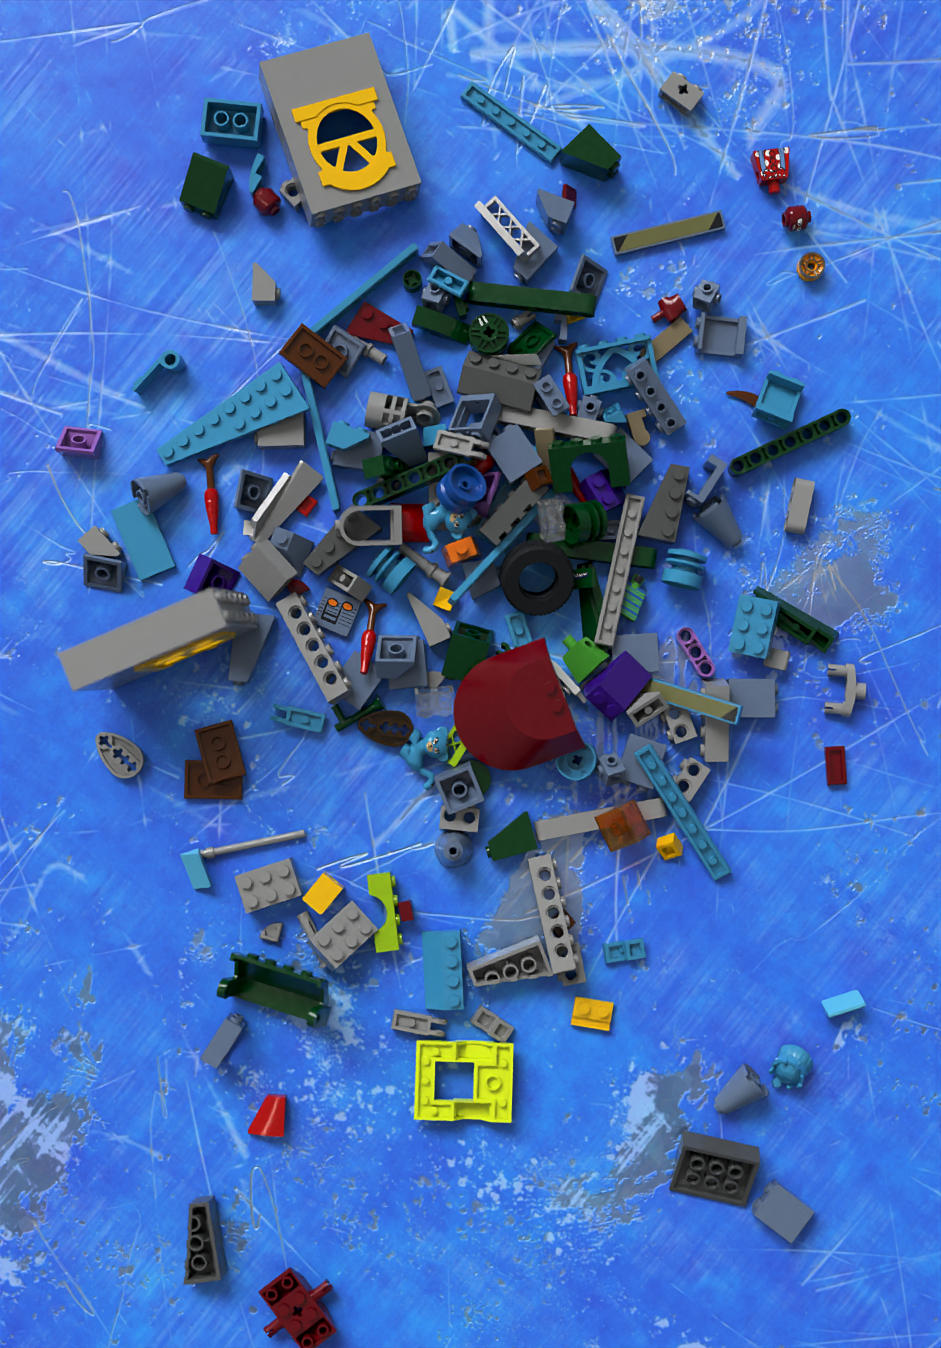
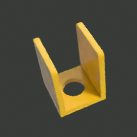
[302,871,344,914]

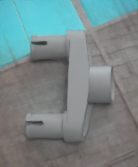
[824,663,866,717]

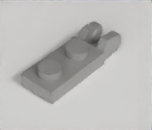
[433,430,490,460]
[391,1009,447,1037]

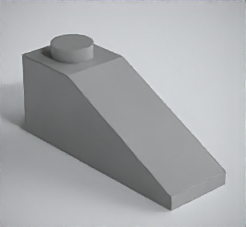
[406,592,453,648]

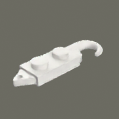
[551,659,587,703]

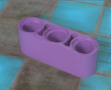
[675,627,715,678]

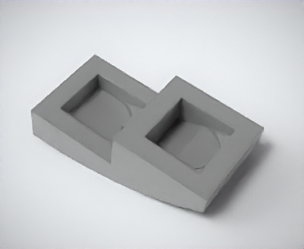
[470,1004,514,1043]

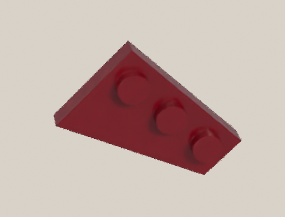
[346,301,413,346]

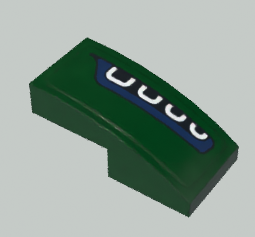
[573,568,596,591]

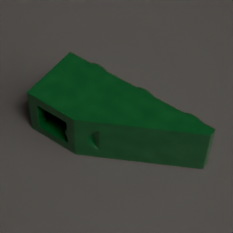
[362,455,412,480]

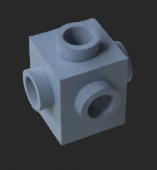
[693,279,722,314]
[421,282,451,313]
[576,395,604,420]
[595,752,626,787]

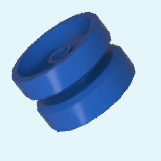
[436,463,487,514]

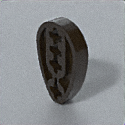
[358,710,413,747]

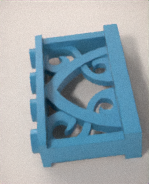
[574,333,660,396]

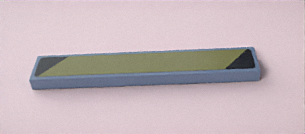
[610,210,725,257]

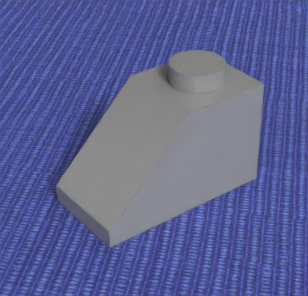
[252,263,281,306]
[327,564,373,602]
[625,692,669,728]

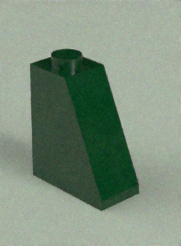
[485,811,538,861]

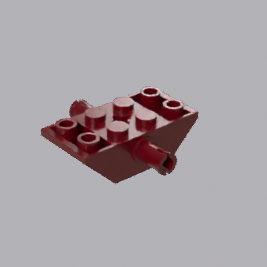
[258,1267,337,1348]

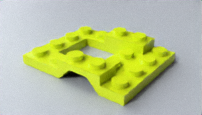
[414,1040,514,1123]

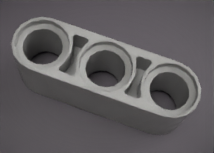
[784,477,815,535]

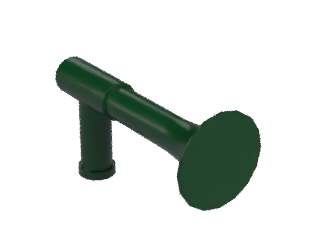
[331,694,387,732]

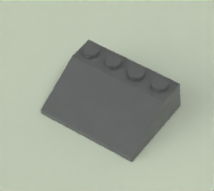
[669,1130,760,1207]

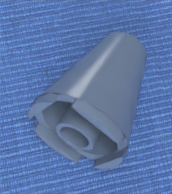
[130,472,187,515]
[692,493,743,547]
[434,830,473,868]
[714,1063,769,1115]

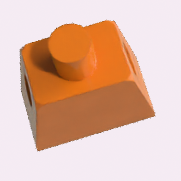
[441,536,482,568]

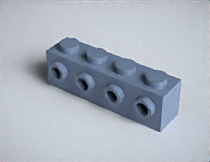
[624,357,687,436]

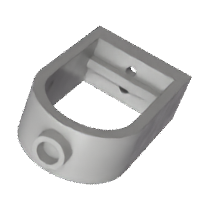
[335,505,402,546]

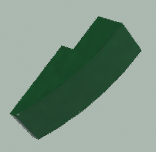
[412,305,470,345]

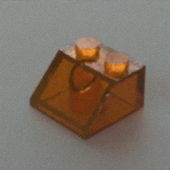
[594,799,651,852]

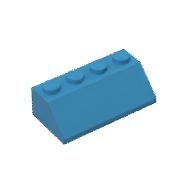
[422,929,464,1010]

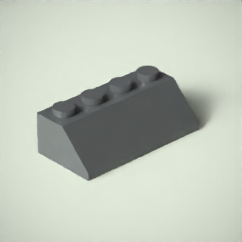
[457,350,542,413]

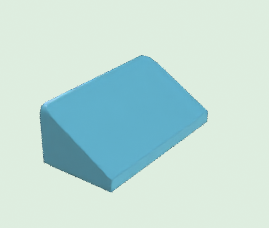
[180,848,212,889]
[821,990,866,1018]

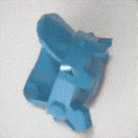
[769,1044,813,1090]

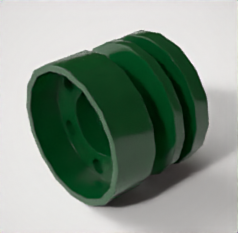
[469,313,509,355]
[558,500,608,544]

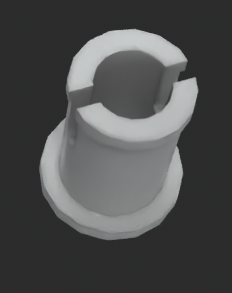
[511,311,536,330]

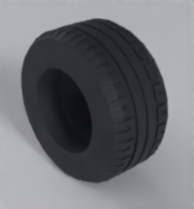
[500,539,575,616]

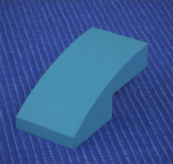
[249,153,267,198]
[602,938,646,963]

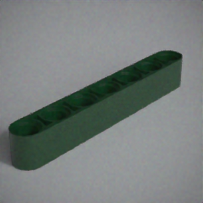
[467,282,598,318]
[728,409,851,477]
[352,449,478,511]
[526,532,658,569]

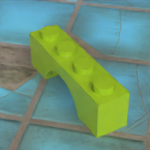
[367,871,403,953]

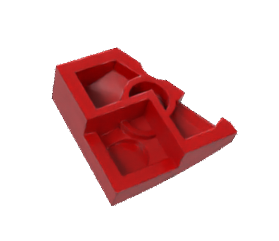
[248,1094,287,1137]

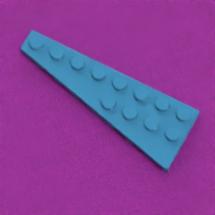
[156,362,311,466]

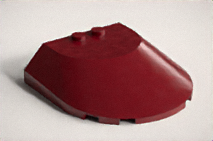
[453,637,587,771]

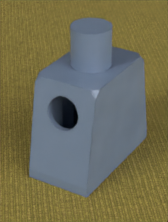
[462,560,501,600]

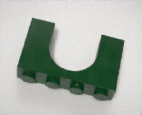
[548,433,631,494]

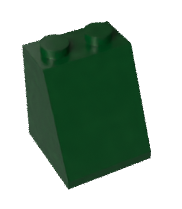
[560,124,621,182]
[179,152,234,220]
[441,621,494,681]

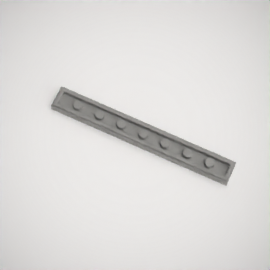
[594,493,645,648]

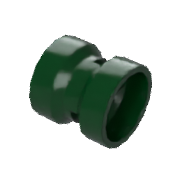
[403,269,422,293]

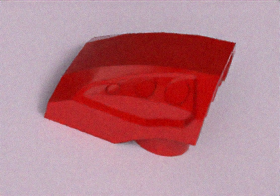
[391,503,429,543]

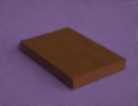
[278,323,348,389]
[194,720,247,786]
[184,760,243,799]

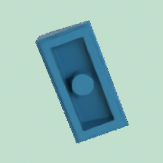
[427,265,470,298]
[602,402,627,423]

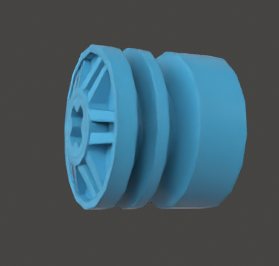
[366,545,417,595]
[661,549,707,591]
[555,741,598,781]

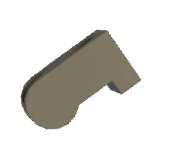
[626,409,650,448]

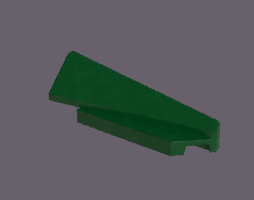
[577,561,608,652]
[753,586,839,654]

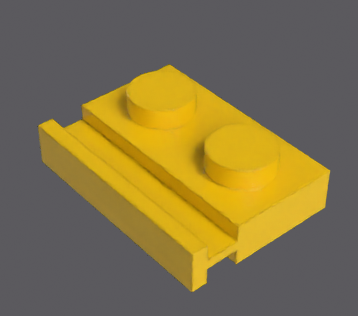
[571,996,614,1031]

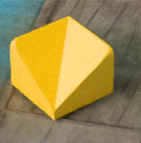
[433,586,454,612]
[656,833,683,860]

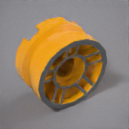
[796,252,825,282]

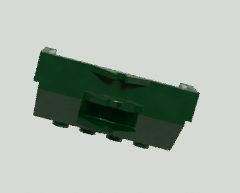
[217,952,331,1028]

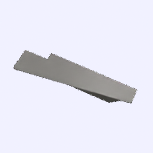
[249,460,324,543]

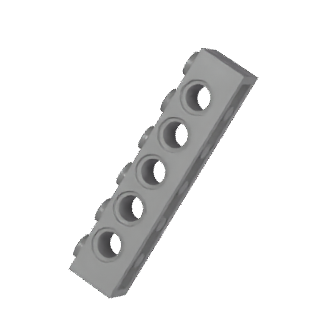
[275,592,352,705]
[528,854,579,975]

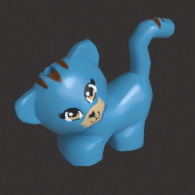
[422,502,478,554]
[398,726,449,790]

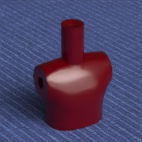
[651,293,687,323]

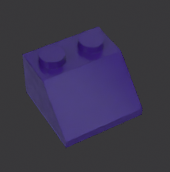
[578,469,626,513]
[184,554,240,594]

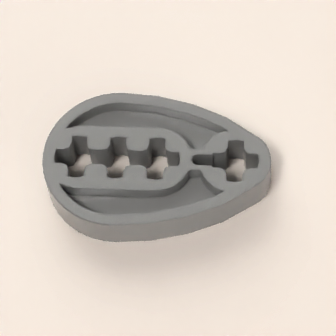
[95,732,145,778]

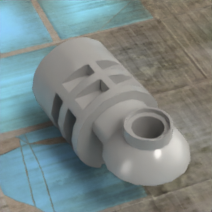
[364,391,441,430]

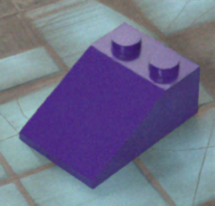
[583,650,652,721]

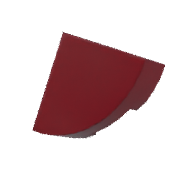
[287,579,310,595]

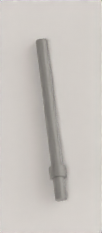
[200,830,306,859]

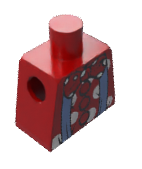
[750,147,789,195]

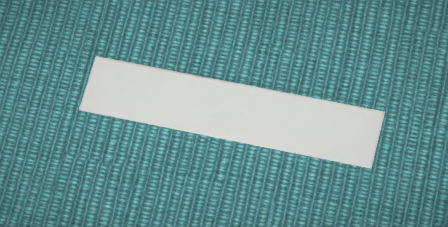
[488,354,542,365]

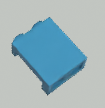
[751,370,805,430]

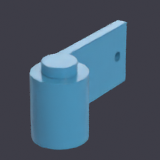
[131,350,185,395]

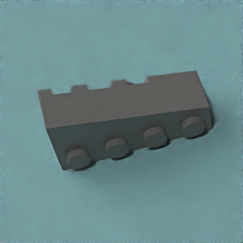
[637,464,690,545]
[303,504,382,577]

